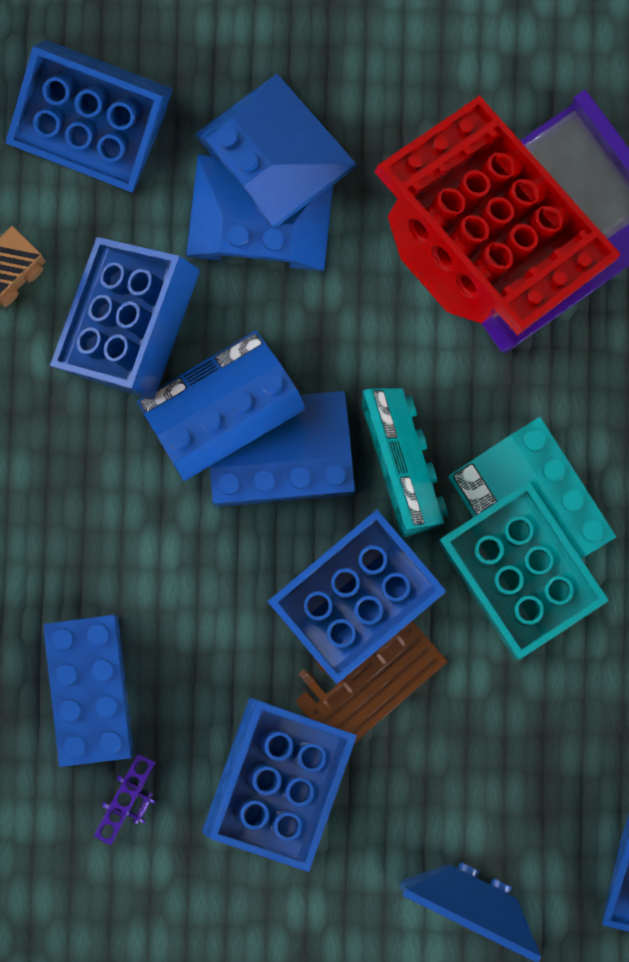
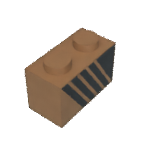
[0,226,46,307]

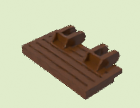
[295,621,448,743]

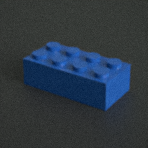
[43,615,135,767]

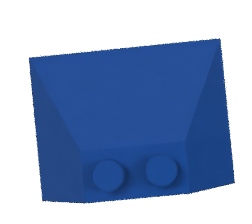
[195,74,357,228]
[186,155,333,271]
[399,862,541,962]

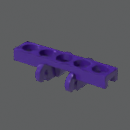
[94,753,156,846]

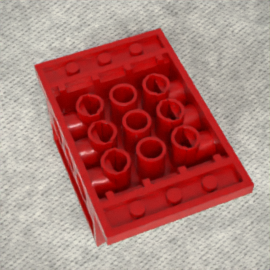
[374,95,621,336]

